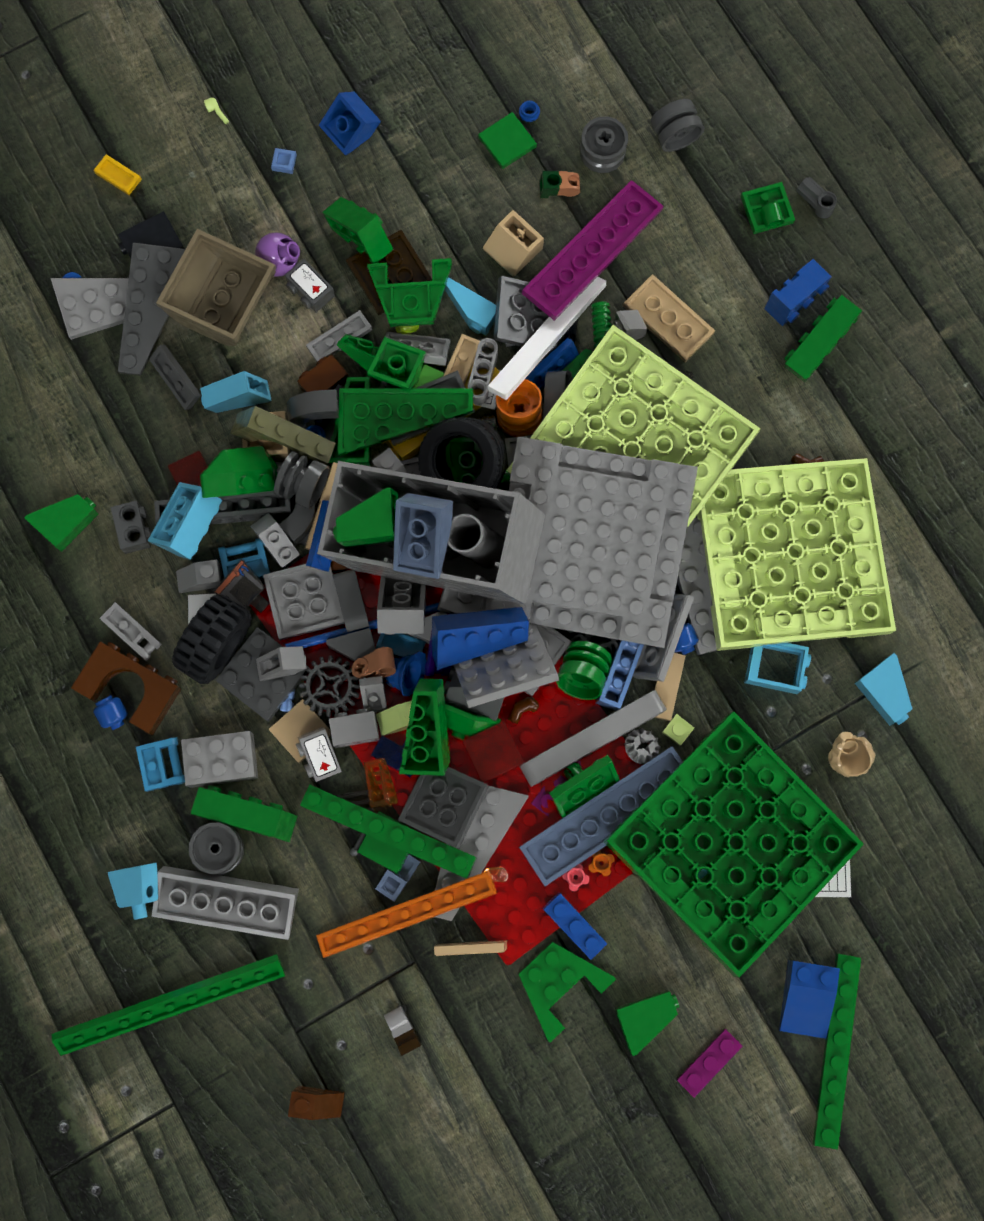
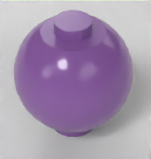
[255,232,300,277]

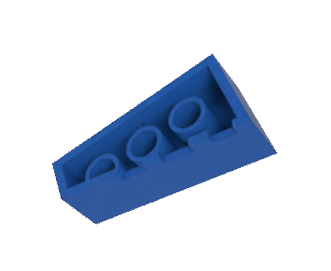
[432,607,529,670]

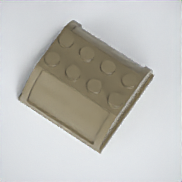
[156,229,276,346]

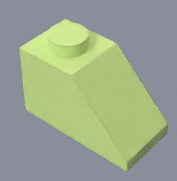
[376,701,412,736]

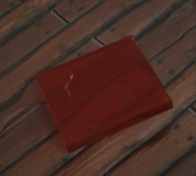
[168,450,208,487]

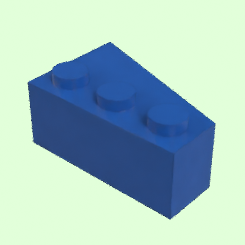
[764,259,832,327]

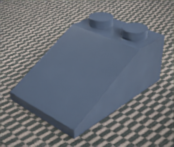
[393,493,453,579]

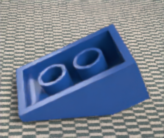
[779,960,840,1039]

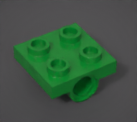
[740,182,795,234]

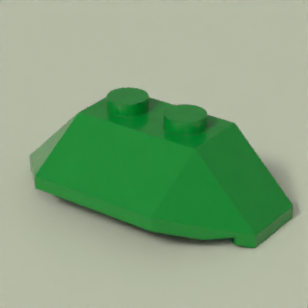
[200,446,278,498]
[445,697,501,740]

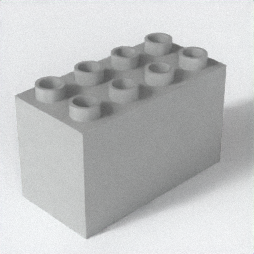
[317,461,545,605]

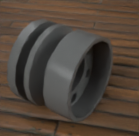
[274,451,329,510]

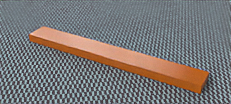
[316,871,497,958]

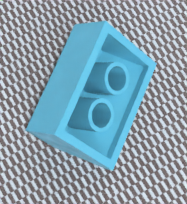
[148,482,222,560]

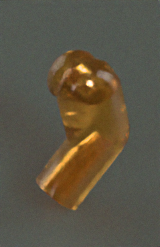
[484,867,509,883]

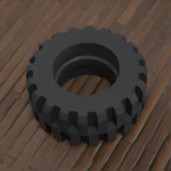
[172,594,252,684]

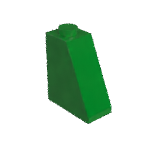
[333,488,398,547]
[24,494,99,552]
[615,990,680,1056]

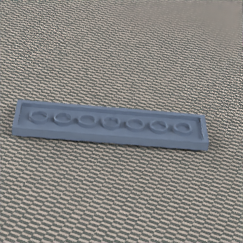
[519,746,683,887]

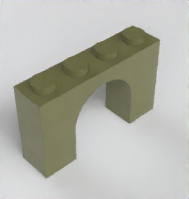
[230,406,336,468]

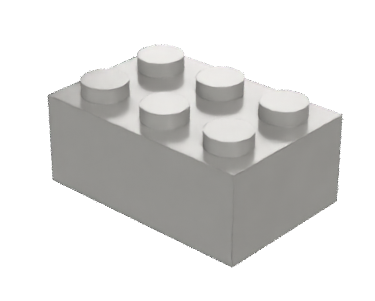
[377,576,427,635]
[181,731,258,788]

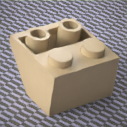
[483,210,544,277]

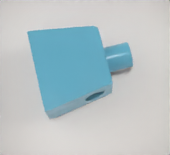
[108,863,158,920]

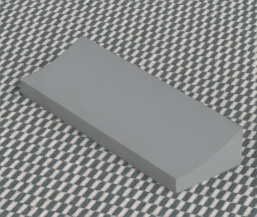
[151,866,299,940]

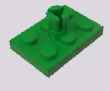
[549,755,620,819]

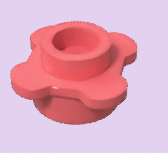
[562,864,590,891]

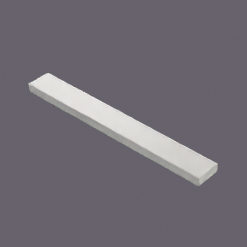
[488,277,606,400]

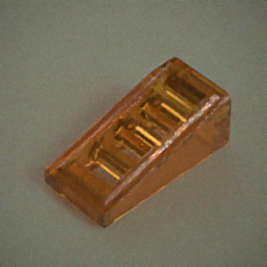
[364,758,398,808]

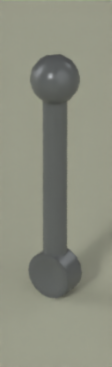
[349,833,365,856]

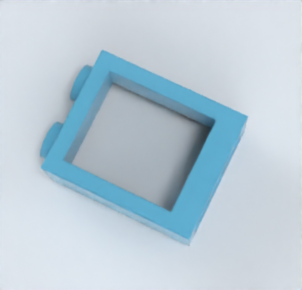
[744,643,811,694]

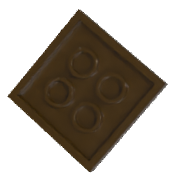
[346,230,432,316]

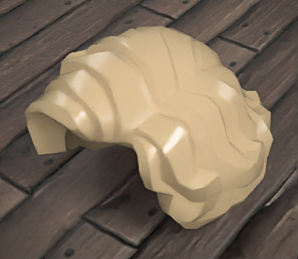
[828,732,876,777]

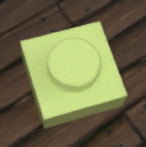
[662,714,694,746]

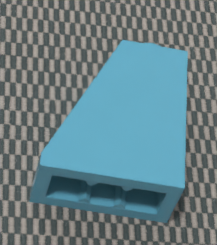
[200,371,272,413]
[855,653,912,726]

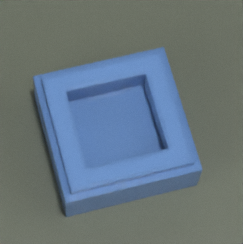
[271,148,297,174]

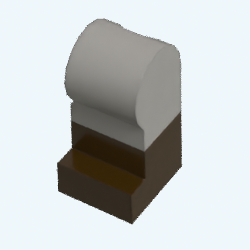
[384,1006,422,1056]

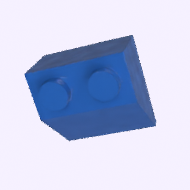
[319,91,381,155]

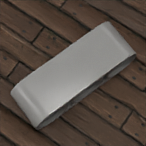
[468,338,498,405]

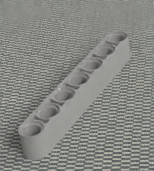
[520,690,667,787]

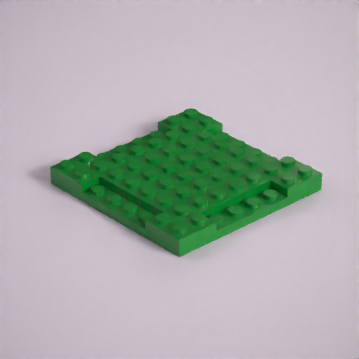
[603,711,864,978]

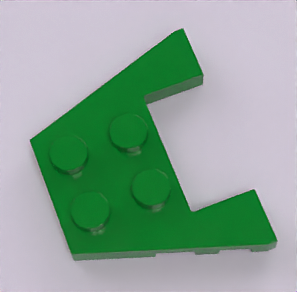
[367,258,452,327]
[518,942,616,1043]

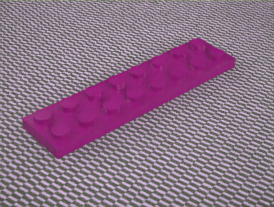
[522,180,664,321]

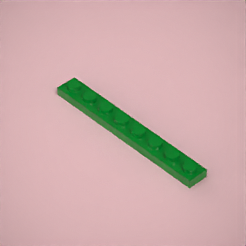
[300,784,477,879]
[813,954,861,1150]

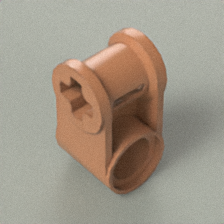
[352,647,396,679]

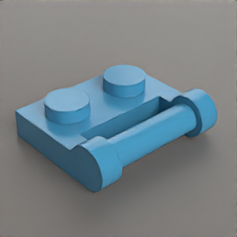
[218,538,270,583]
[136,737,185,792]

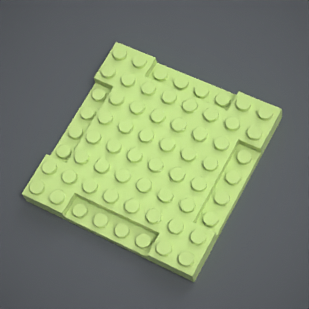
[507,325,760,528]
[697,458,896,651]

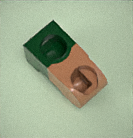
[539,171,580,198]

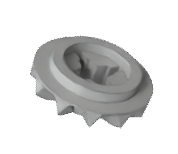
[625,728,661,764]

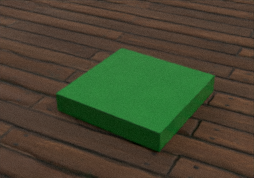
[478,112,537,169]
[358,811,418,874]

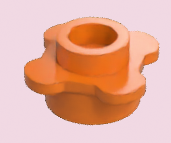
[589,851,614,876]

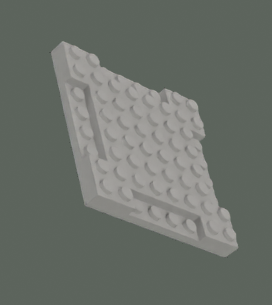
[485,436,698,648]

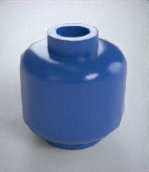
[675,623,699,655]
[93,695,128,730]

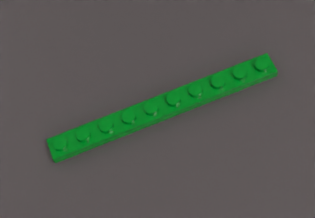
[52,954,285,1056]

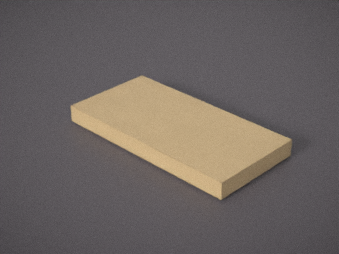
[623,274,715,363]

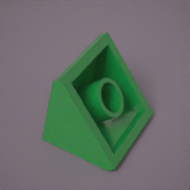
[367,337,426,390]

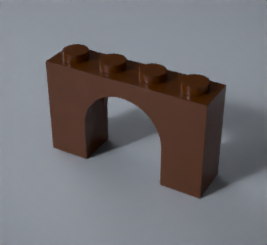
[71,642,181,736]

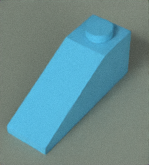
[445,277,496,336]

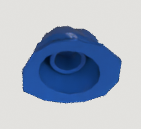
[384,651,427,696]

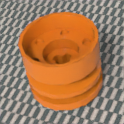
[495,379,542,437]

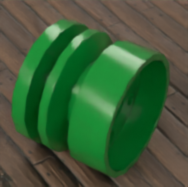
[556,641,612,700]

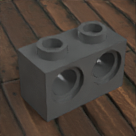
[110,500,152,554]

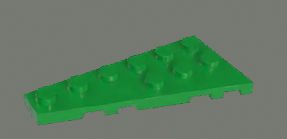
[338,388,473,456]

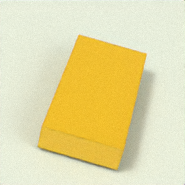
[94,154,142,195]

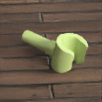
[204,98,229,124]

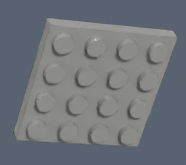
[453,624,559,708]

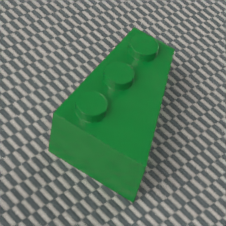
[322,197,393,264]

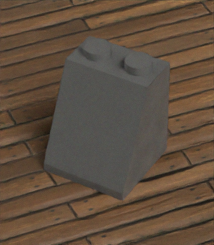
[444,666,504,721]

